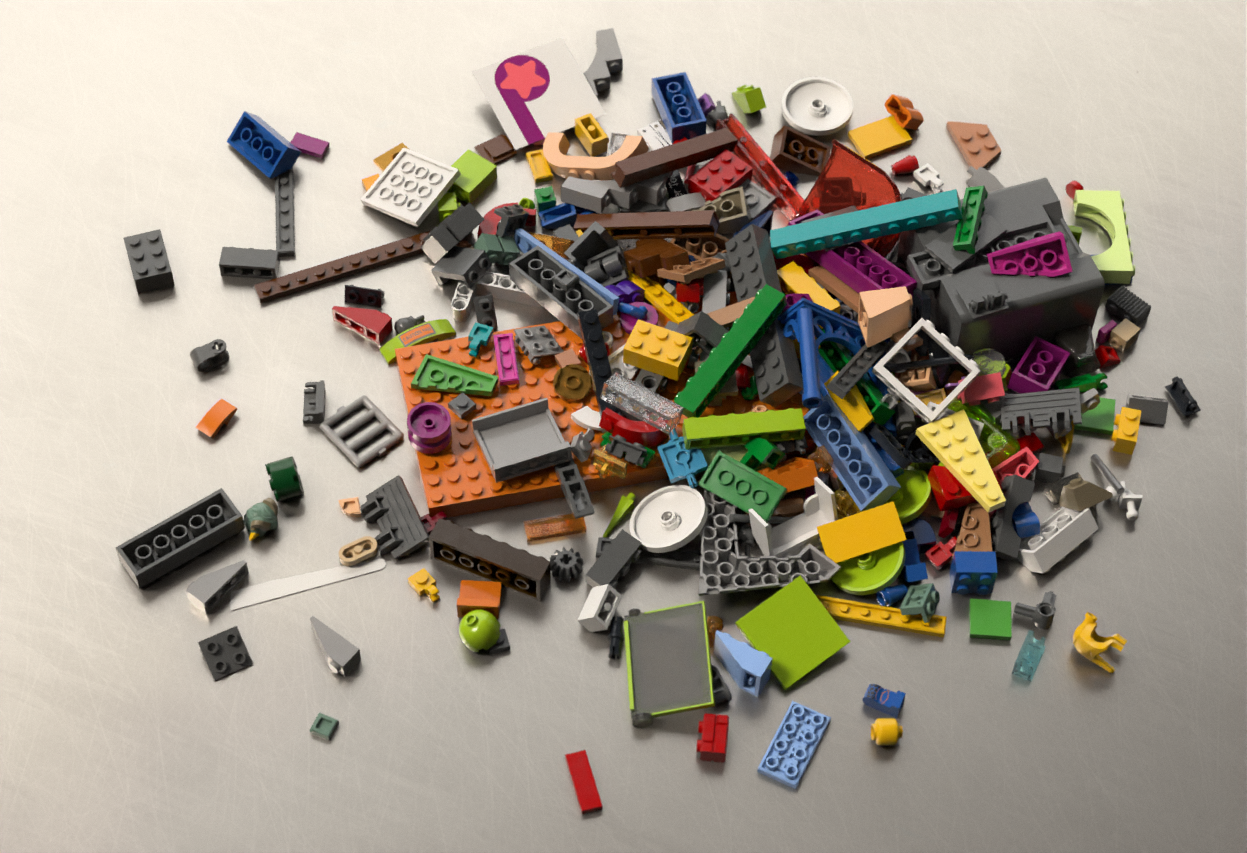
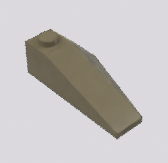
[691,186,752,234]

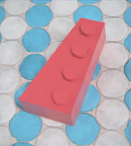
[989,447,1039,521]

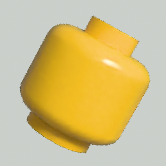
[870,718,903,746]

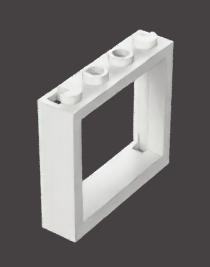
[872,318,980,424]

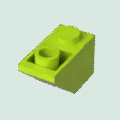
[732,85,766,113]

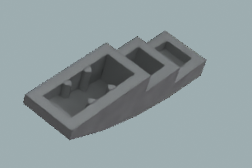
[553,457,595,519]

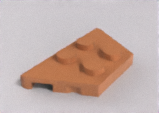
[946,121,1001,170]

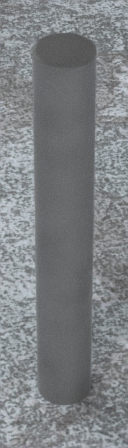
[1091,454,1125,494]

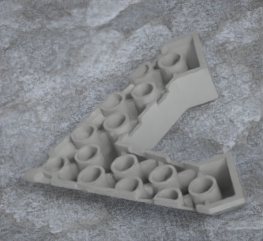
[699,489,841,596]

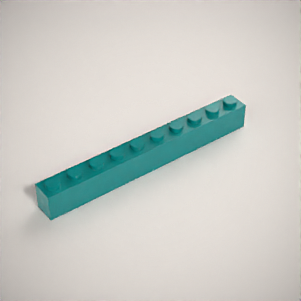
[770,189,963,259]

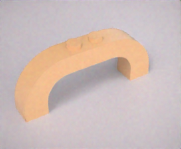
[543,133,649,180]

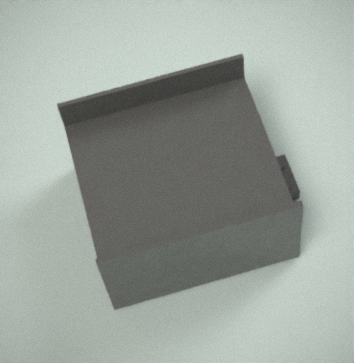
[896,178,1105,373]

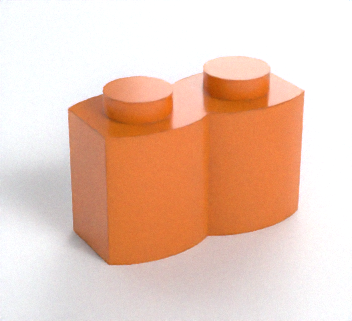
[884,94,924,130]

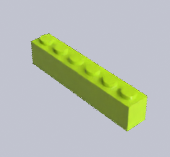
[682,408,806,450]

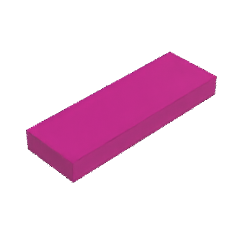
[493,333,519,386]

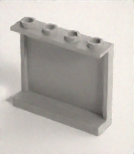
[472,398,572,483]

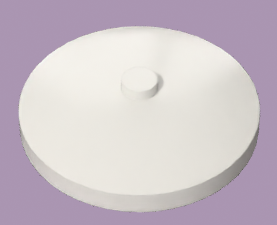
[781,77,853,135]
[629,485,708,553]

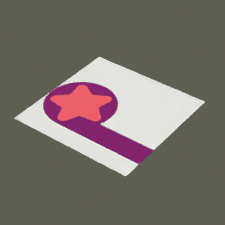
[472,37,606,150]

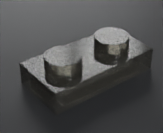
[1043,472,1083,505]

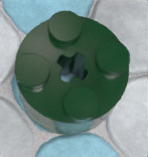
[265,456,304,502]

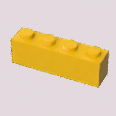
[777,262,841,329]

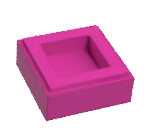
[1096,320,1117,345]

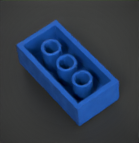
[651,72,707,143]

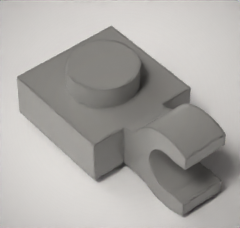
[570,427,595,462]

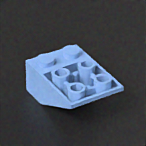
[714,630,772,697]

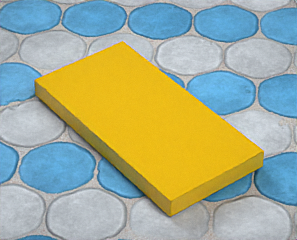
[817,501,907,564]

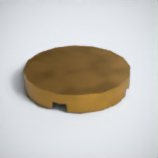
[553,364,592,402]

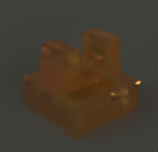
[808,445,834,474]

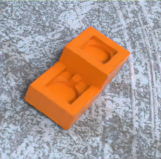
[196,399,238,439]

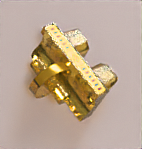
[593,445,629,479]
[835,489,863,517]

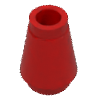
[891,155,919,175]

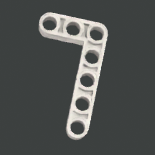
[451,271,543,322]

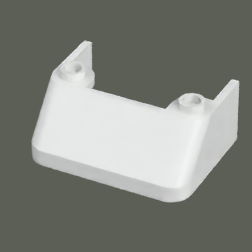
[749,477,838,558]

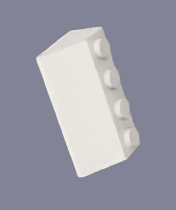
[1016,507,1099,574]

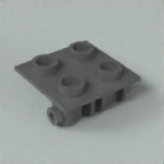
[956,278,1009,320]
[198,626,253,681]

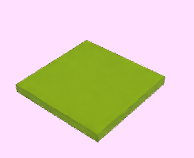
[735,575,851,690]

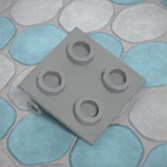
[514,326,564,365]

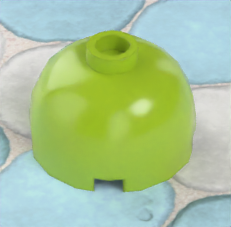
[459,609,501,652]

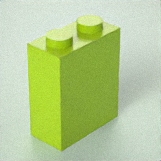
[447,149,497,203]

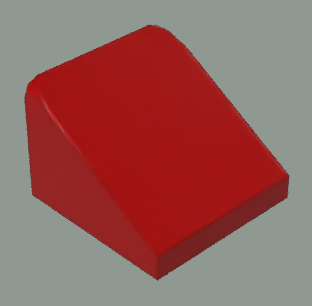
[1092,346,1121,368]

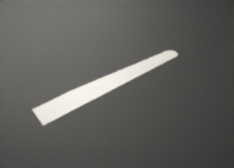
[230,559,386,611]

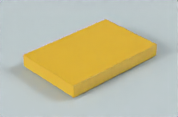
[847,115,912,160]

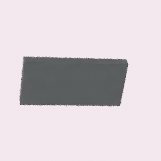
[925,211,1007,273]

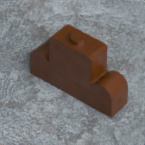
[624,238,690,278]

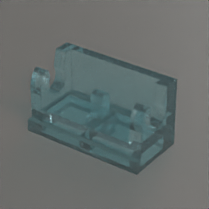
[1012,630,1046,681]

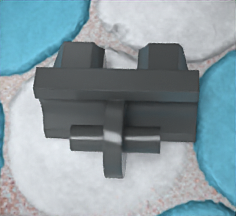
[473,294,498,329]

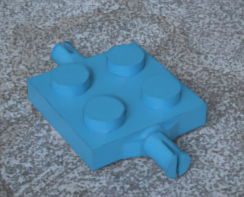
[657,428,708,488]

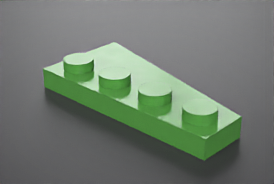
[411,354,499,396]

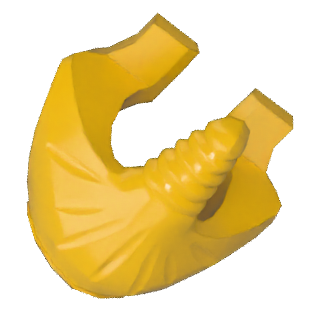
[1073,612,1127,673]

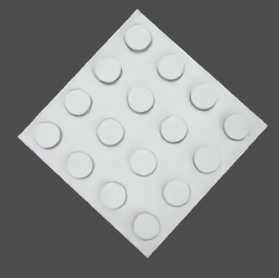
[360,148,461,227]

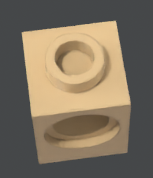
[1108,318,1141,353]

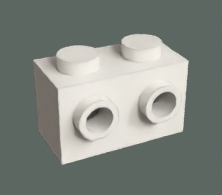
[577,584,622,632]

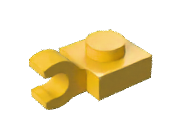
[407,568,440,602]

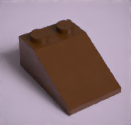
[769,125,831,177]

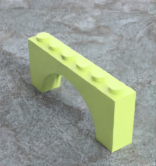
[1073,190,1135,284]

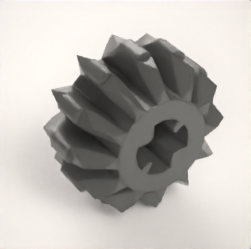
[550,547,583,582]

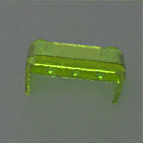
[948,400,1020,469]

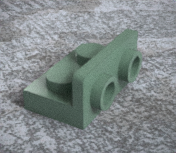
[900,583,940,623]

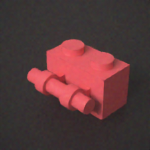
[958,372,1005,406]

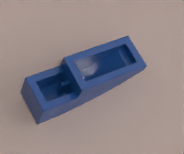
[538,203,599,229]

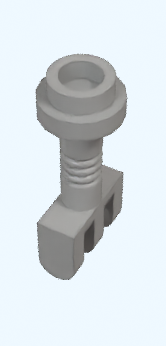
[664,283,699,313]

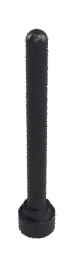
[884,354,973,373]

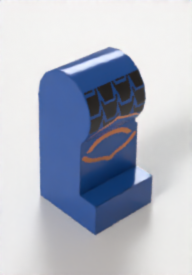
[862,684,906,718]

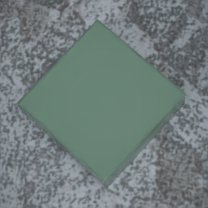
[310,713,339,741]

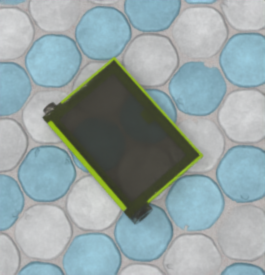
[624,601,715,729]

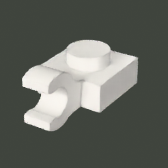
[914,163,944,194]

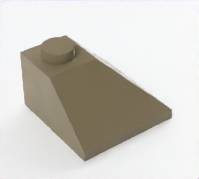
[1059,478,1113,512]

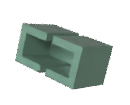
[474,233,520,265]

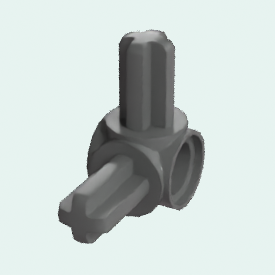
[1014,591,1056,629]

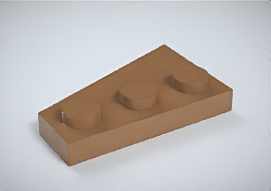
[657,257,725,284]
[952,503,992,560]

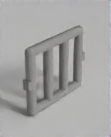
[320,395,404,467]

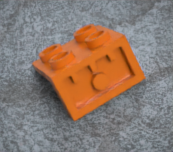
[457,580,502,619]

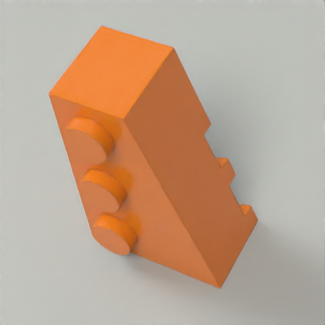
[756,457,818,494]

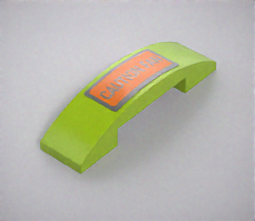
[379,319,456,365]

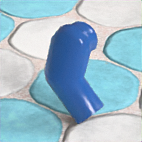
[618,302,648,319]

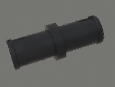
[608,616,624,659]

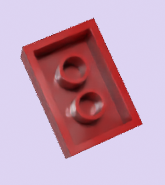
[688,149,753,202]

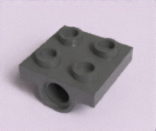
[584,246,630,287]

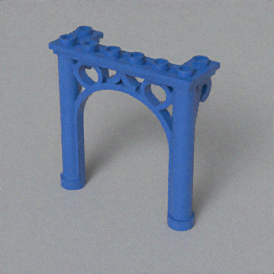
[778,298,897,437]

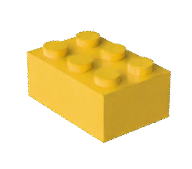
[623,320,693,381]

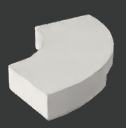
[571,406,608,433]

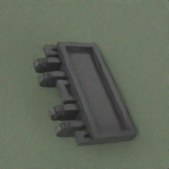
[1000,388,1082,437]
[360,475,429,560]

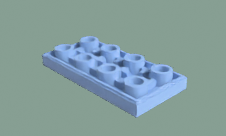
[757,701,831,789]

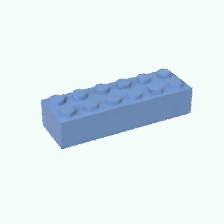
[803,394,901,511]

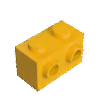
[575,113,609,157]
[1111,407,1141,455]

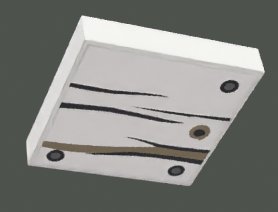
[637,119,672,151]

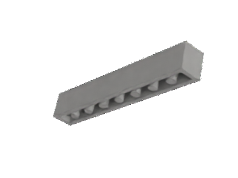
[700,270,730,406]

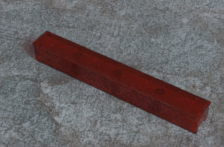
[716,113,810,221]

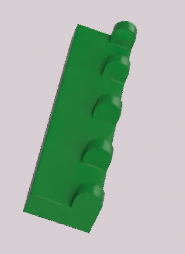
[953,186,988,254]

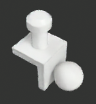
[1105,481,1143,521]

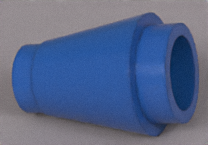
[876,584,908,607]

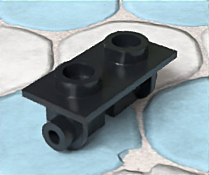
[344,284,385,308]
[1165,376,1201,417]

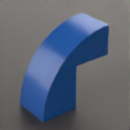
[901,538,928,582]

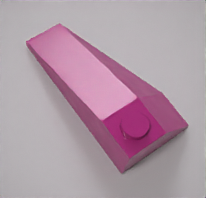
[987,231,1073,277]

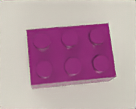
[1007,336,1070,394]

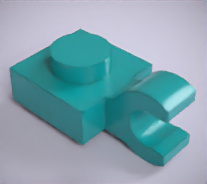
[468,322,493,357]

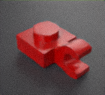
[925,537,957,570]

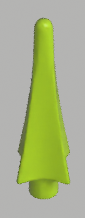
[603,493,636,538]

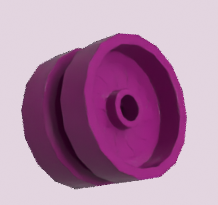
[407,402,452,454]

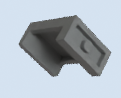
[564,221,619,273]
[431,246,492,289]

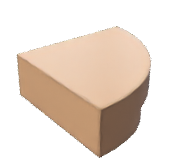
[339,497,361,517]

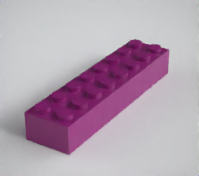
[788,209,917,300]

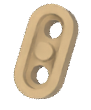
[339,536,378,566]

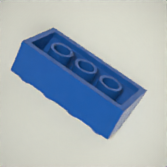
[226,111,301,179]

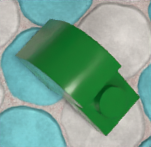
[740,438,785,471]

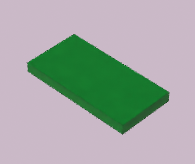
[698,450,787,523]

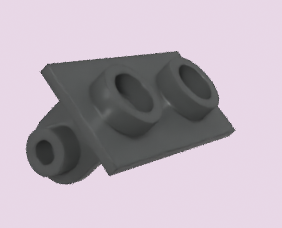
[605,435,648,465]

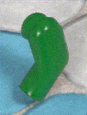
[741,376,759,400]

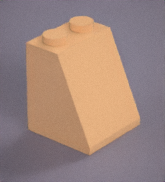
[858,286,913,347]

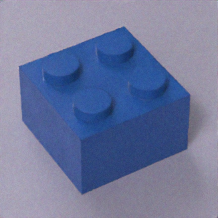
[950,551,998,595]

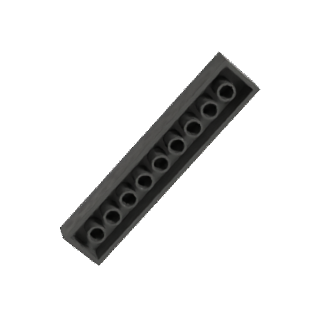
[725,224,803,407]

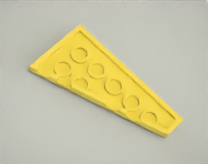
[915,409,1006,513]

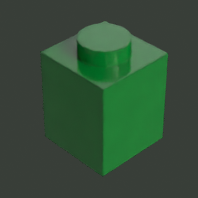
[534,186,556,217]

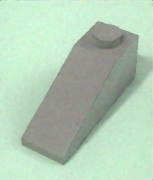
[186,560,249,614]
[310,616,361,677]

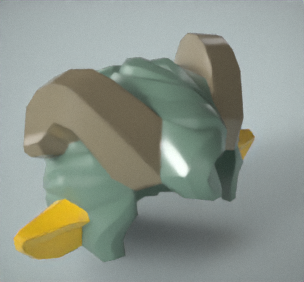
[243,498,278,541]

